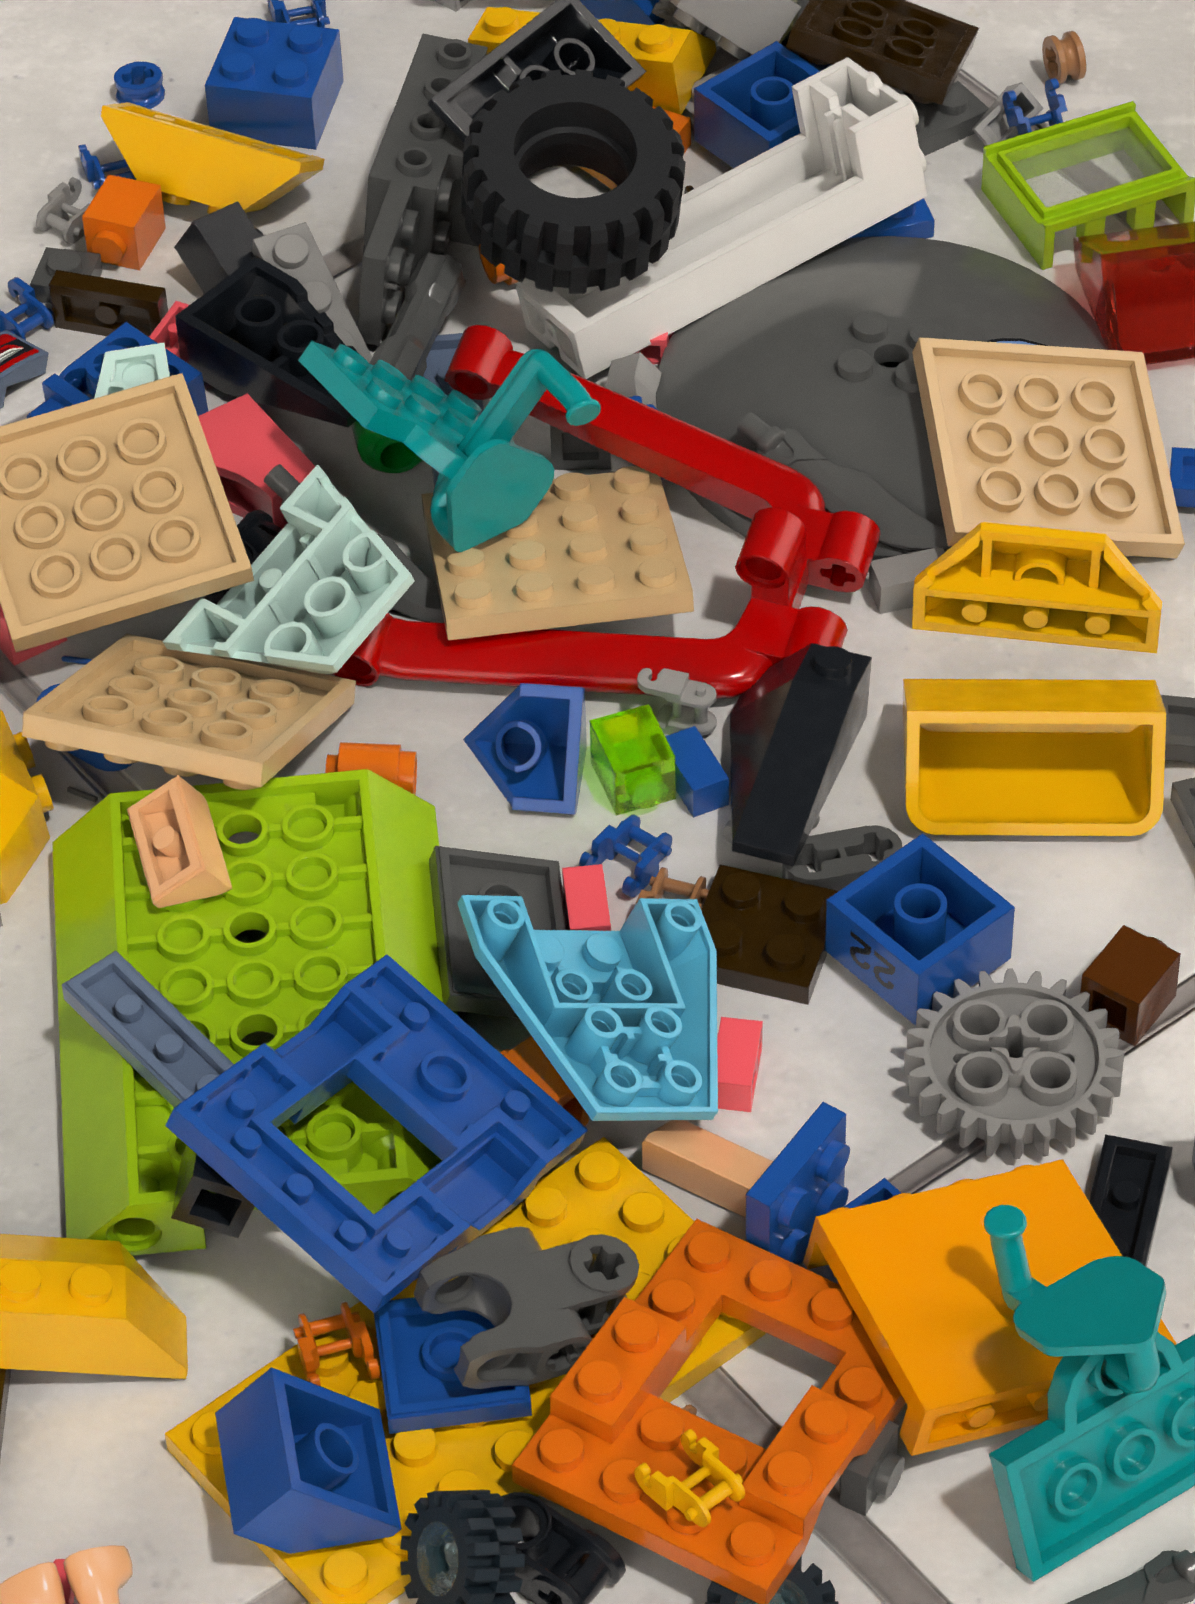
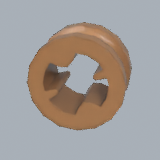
[1042,31,1087,84]

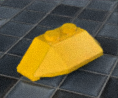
[101,102,325,214]
[912,522,1162,653]
[0,710,54,904]
[0,1234,188,1379]

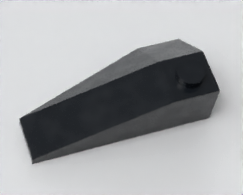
[428,0,646,143]
[175,256,358,428]
[729,643,872,866]

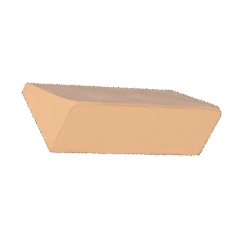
[127,775,232,908]
[642,1120,773,1218]

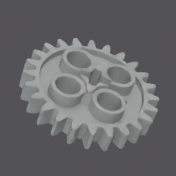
[904,968,1124,1159]

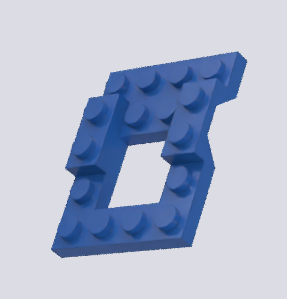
[165,954,588,1313]

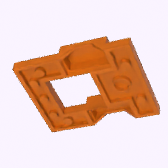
[512,1218,906,1604]

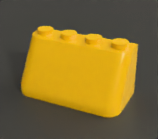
[903,679,1166,836]

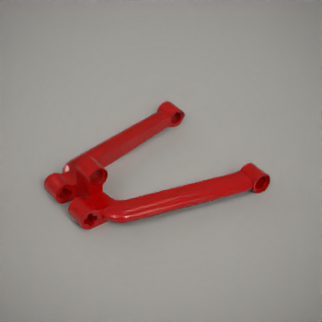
[333,325,881,699]

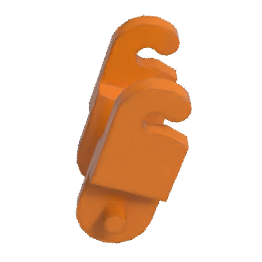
[293,1302,380,1386]

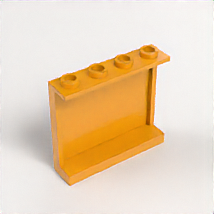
[803,1159,1177,1456]

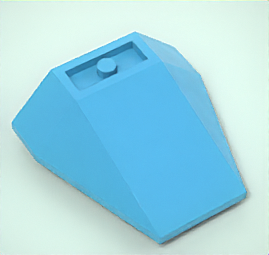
[457,895,718,1121]

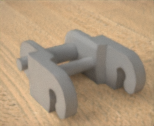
[36,177,90,244]
[637,668,717,735]

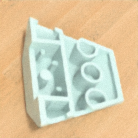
[163,464,415,674]

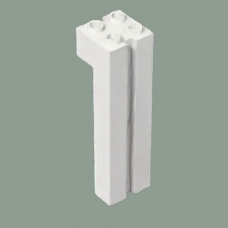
[515,57,928,379]

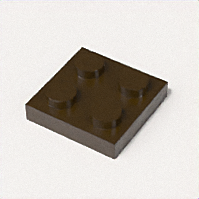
[701,864,838,1005]

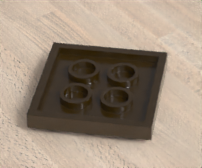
[786,0,979,105]

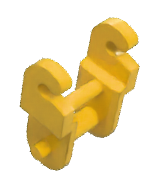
[634,1429,745,1527]

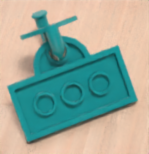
[298,341,601,552]
[984,1205,1195,1582]

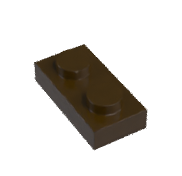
[49,270,168,337]

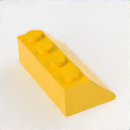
[468,7,716,115]

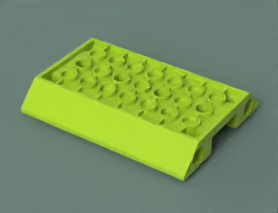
[52,769,458,1256]

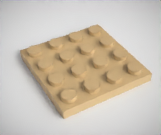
[912,337,1185,559]
[0,373,254,652]
[421,466,694,640]
[22,633,356,790]

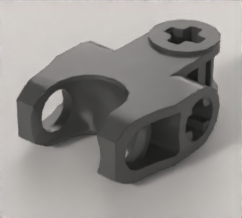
[414,1226,639,1389]

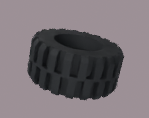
[460,69,686,294]

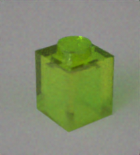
[589,704,676,816]

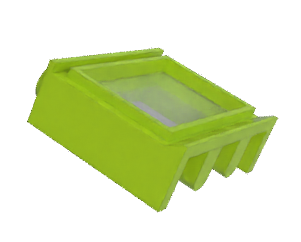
[981,101,1195,270]

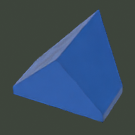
[463,683,587,814]

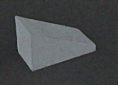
[972,82,1044,145]

